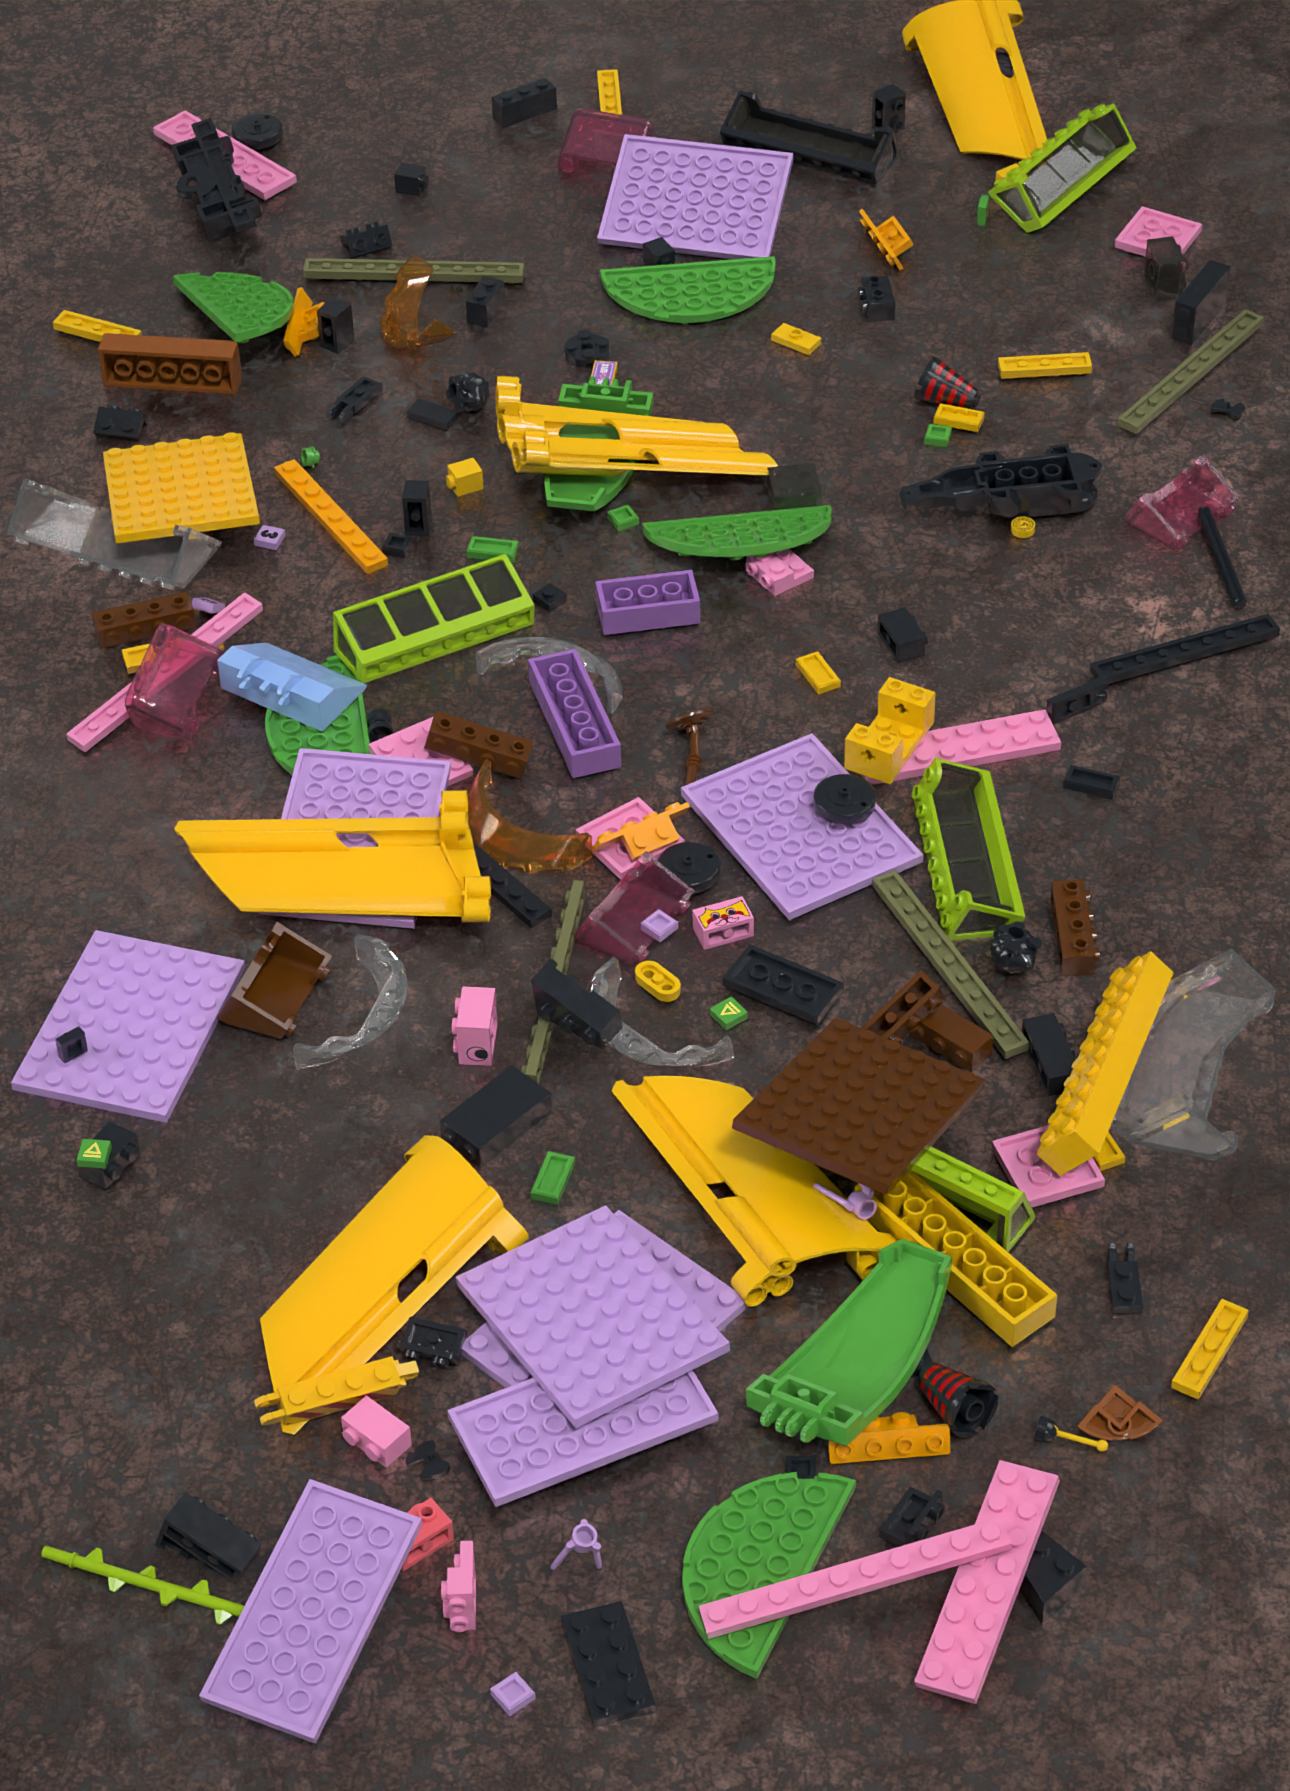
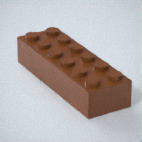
[98,333,242,394]

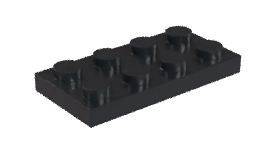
[723,944,844,1025]
[561,1601,656,1727]

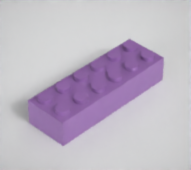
[528,649,621,778]

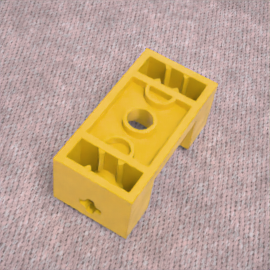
[844,677,936,784]

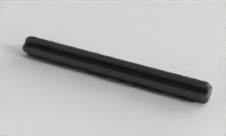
[1197,506,1247,609]

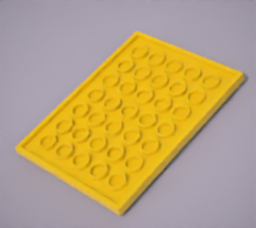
[103,432,260,544]

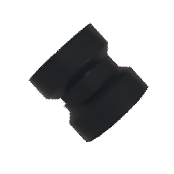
[367,709,393,742]

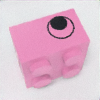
[452,987,498,1066]

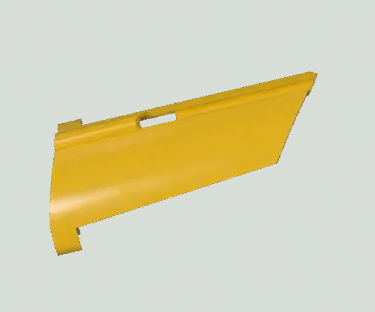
[902,0,1055,169]
[174,790,491,923]
[612,1076,897,1307]
[260,1135,529,1435]

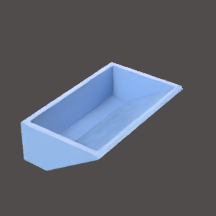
[217,643,367,732]

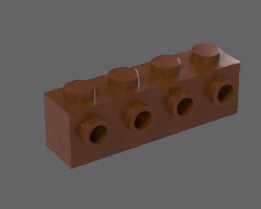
[92,591,196,649]
[424,711,533,779]
[1050,880,1100,976]
[861,970,945,1045]

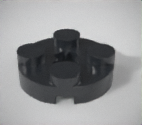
[564,330,609,367]

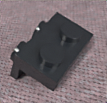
[340,221,392,257]
[93,405,148,441]
[397,1316,468,1368]
[879,1486,945,1547]

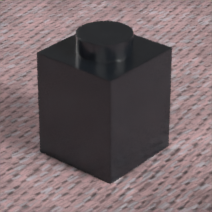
[394,163,429,196]
[643,237,675,266]

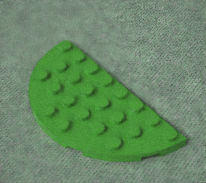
[600,256,776,324]
[173,272,294,343]
[642,505,832,560]
[265,652,371,775]
[682,1472,856,1679]

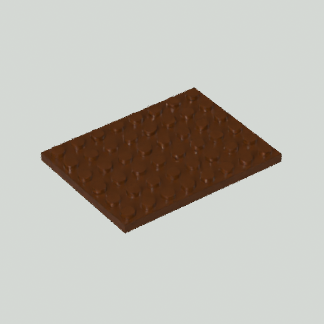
[732,1018,985,1195]

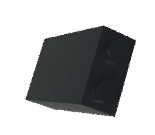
[1172,260,1231,345]
[440,1065,552,1167]

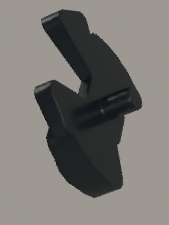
[1210,399,1245,420]
[406,1440,451,1481]

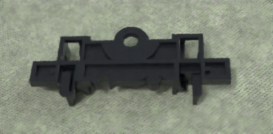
[171,118,262,241]

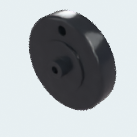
[232,113,283,149]
[813,774,876,824]
[657,842,720,894]

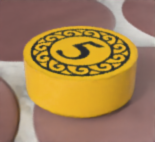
[1011,516,1035,538]

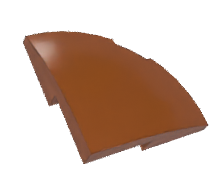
[1077,1385,1163,1442]

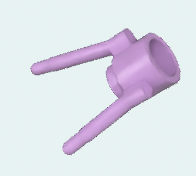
[814,1183,877,1220]
[550,1519,602,1570]

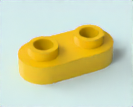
[635,961,681,1002]

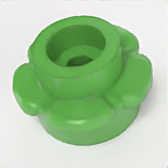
[301,446,320,469]

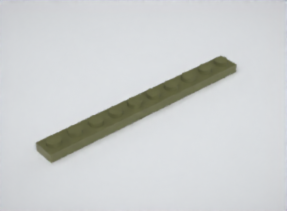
[303,258,525,284]
[1117,309,1264,434]
[872,870,1030,1059]
[521,880,585,1084]

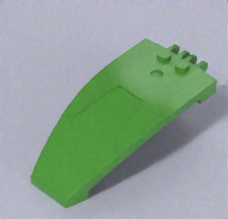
[544,376,654,511]
[746,1239,952,1446]

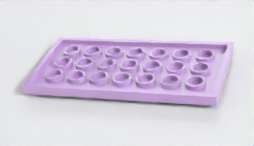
[447,1370,719,1507]
[199,1479,423,1744]

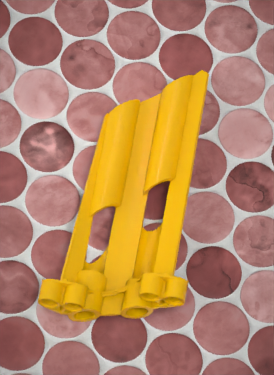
[496,376,787,476]

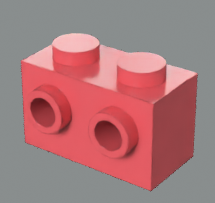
[401,1498,454,1571]

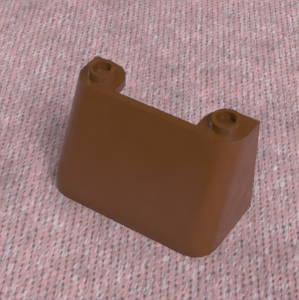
[217,922,332,1039]

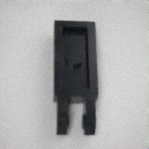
[327,376,383,424]
[1047,677,1108,724]
[1107,1243,1143,1313]

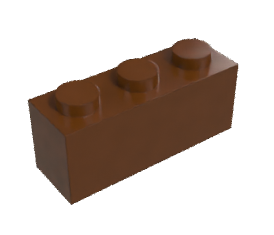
[909,1005,993,1072]

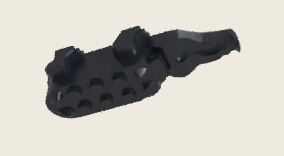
[900,444,1102,519]

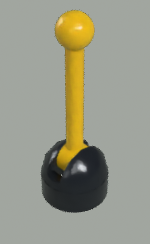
[1034,1416,1108,1452]

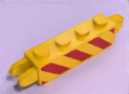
[254,1356,419,1426]

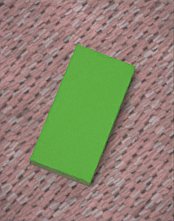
[467,536,519,563]
[530,1151,575,1205]

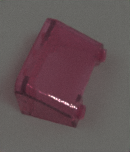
[558,108,654,172]
[1125,455,1240,549]
[125,624,225,741]
[574,851,695,965]

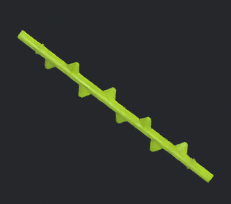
[41,1545,245,1625]

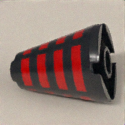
[914,356,981,409]
[917,1363,998,1438]

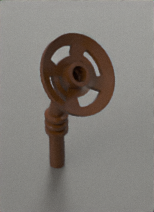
[665,709,714,786]

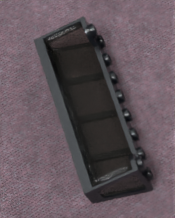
[720,90,900,184]

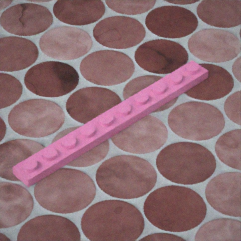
[66,592,263,752]
[699,1517,1012,1639]

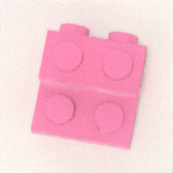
[745,549,814,596]
[441,1541,476,1632]

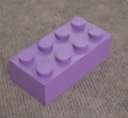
[595,570,700,635]

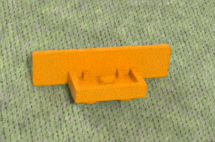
[859,209,914,271]
[283,287,325,357]
[593,802,690,861]
[828,1412,951,1464]

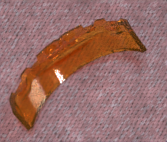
[380,254,455,348]
[467,759,592,874]

